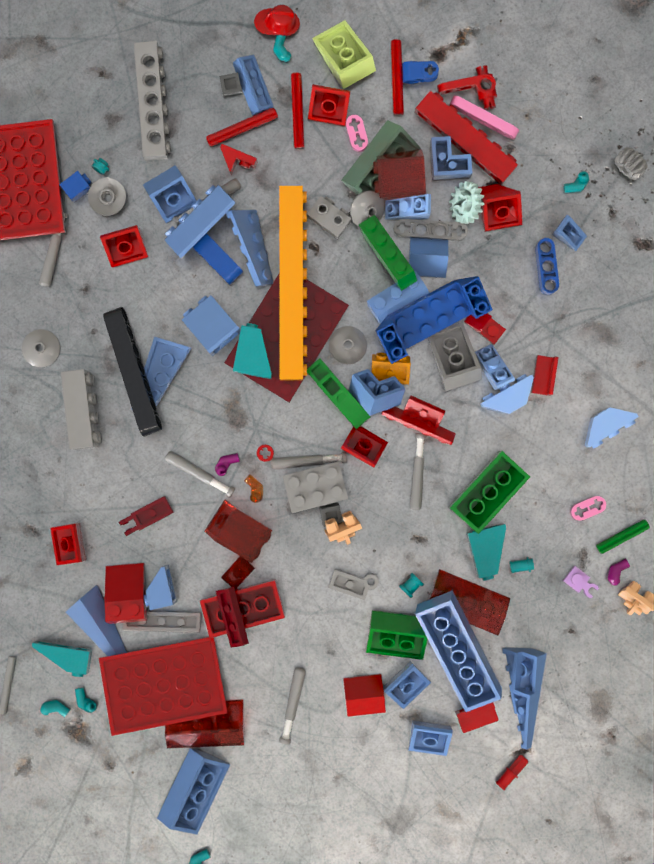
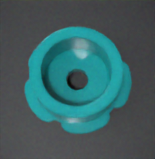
[91,158,109,175]

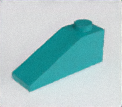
[32,641,92,677]

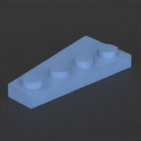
[226,210,273,287]
[131,337,191,410]

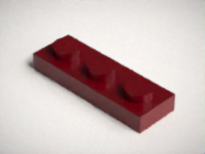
[216,587,249,648]

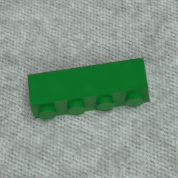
[359,215,418,291]

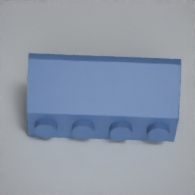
[165,184,236,258]
[157,748,230,834]

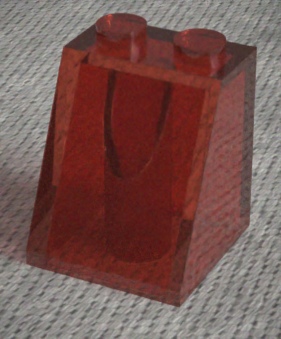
[373,149,426,198]
[204,499,273,563]

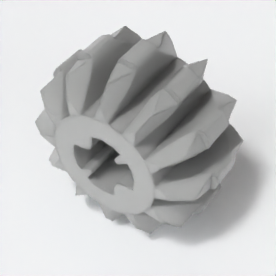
[614,147,648,180]

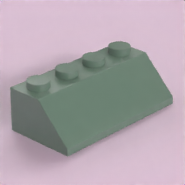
[341,120,421,198]

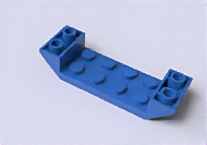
[375,276,493,364]

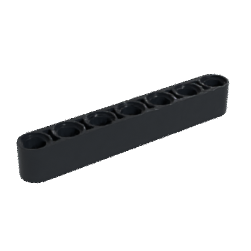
[103,307,162,437]

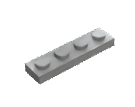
[122,611,201,633]

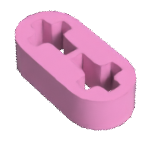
[346,115,368,152]
[570,496,606,521]

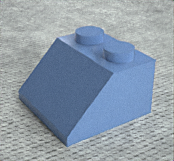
[143,165,197,223]
[144,564,177,610]

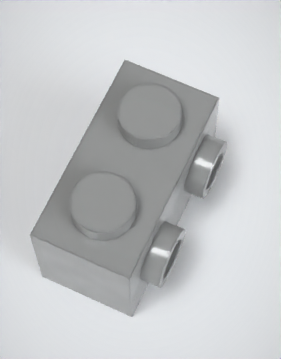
[307,196,351,240]

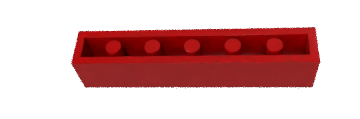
[415,91,518,185]

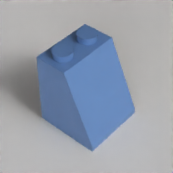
[182,295,241,356]

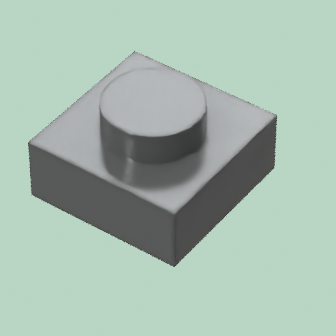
[219,72,242,96]
[319,502,342,527]

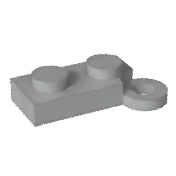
[328,569,379,600]

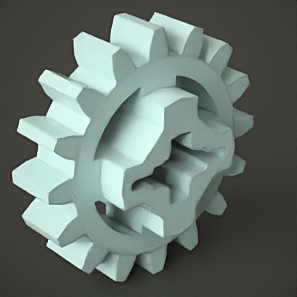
[449,181,484,224]

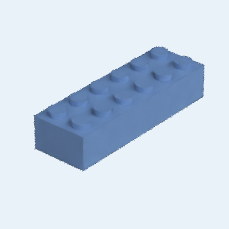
[415,590,502,712]

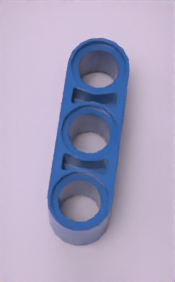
[193,233,243,285]
[535,238,559,295]

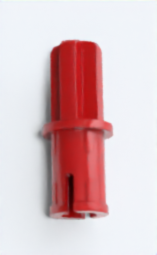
[496,755,529,791]

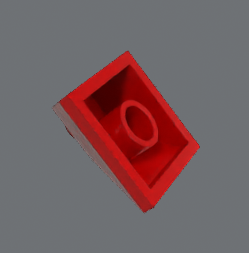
[478,184,522,231]

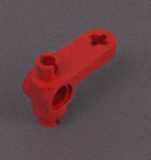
[437,65,497,110]

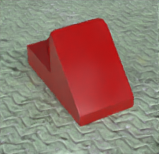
[220,143,258,175]
[464,313,506,345]

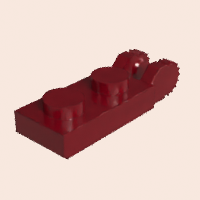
[119,496,174,536]

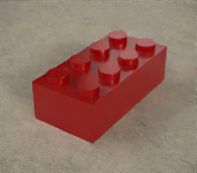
[200,579,285,638]

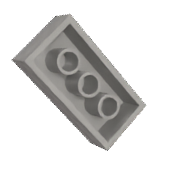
[61,369,101,450]

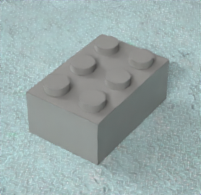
[282,461,348,513]

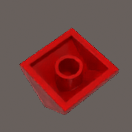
[308,84,351,126]
[100,225,148,268]
[341,426,388,468]
[50,523,86,565]
[343,674,386,717]

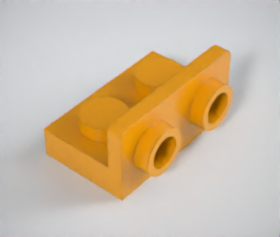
[371,352,411,385]

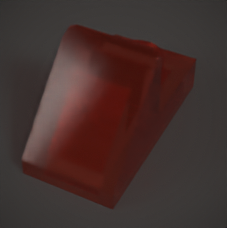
[221,555,255,590]

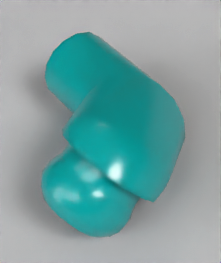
[564,171,589,193]
[75,687,97,713]
[189,849,211,864]

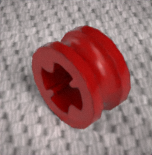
[256,444,274,462]

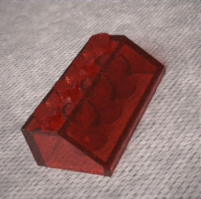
[426,569,510,636]
[165,700,245,749]

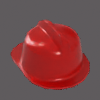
[254,5,300,36]

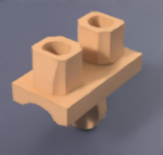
[324,511,362,545]
[618,581,654,615]

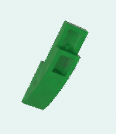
[307,358,371,429]

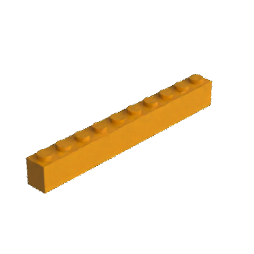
[279,186,307,380]

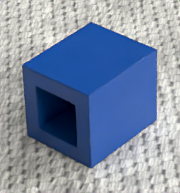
[59,171,91,203]

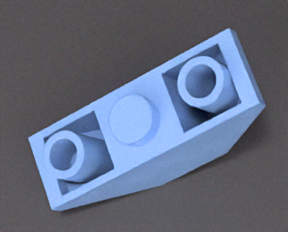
[385,194,431,220]
[475,344,515,390]
[480,374,534,414]
[585,407,639,449]

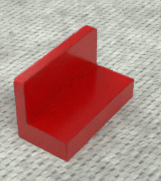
[531,355,559,396]
[455,702,499,733]

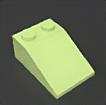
[312,20,376,89]

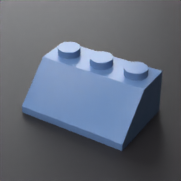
[367,271,429,325]

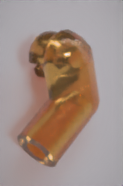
[244,474,263,503]

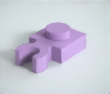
[562,566,599,598]

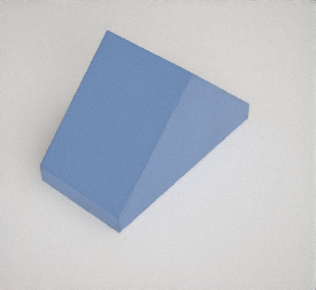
[552,215,587,251]

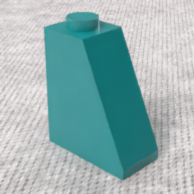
[233,323,272,379]
[466,524,506,581]

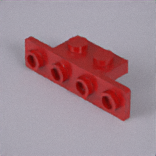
[381,395,456,445]

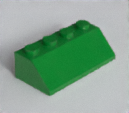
[448,451,530,534]

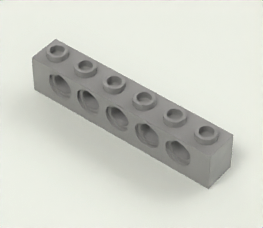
[134,41,171,161]

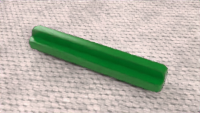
[596,520,650,554]

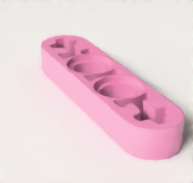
[449,96,519,140]

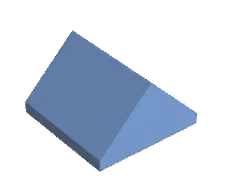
[409,237,449,278]
[383,661,431,709]
[409,721,453,756]

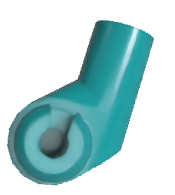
[273,35,291,62]
[40,700,70,718]

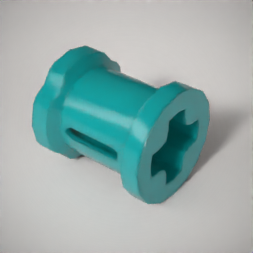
[399,573,424,598]

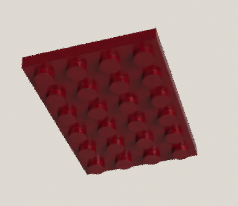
[224,272,349,403]

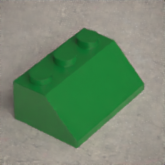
[366,610,428,660]

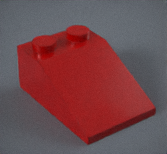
[105,563,147,624]

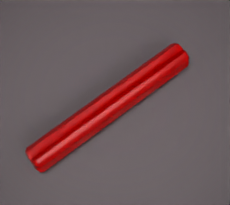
[391,39,404,115]
[291,73,304,149]
[206,108,278,147]

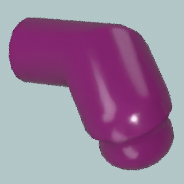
[215,453,240,476]

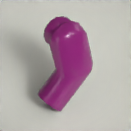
[607,558,630,586]

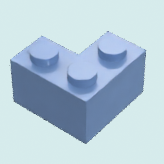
[430,136,472,180]
[348,369,405,416]

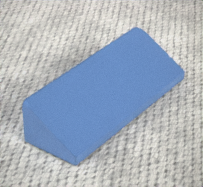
[233,55,274,115]

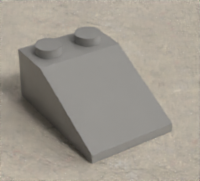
[428,322,482,391]

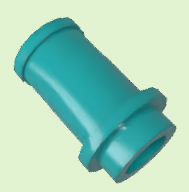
[510,557,534,574]

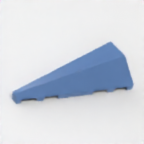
[66,585,127,656]
[503,647,547,750]

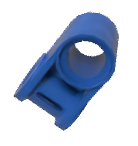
[402,61,439,84]

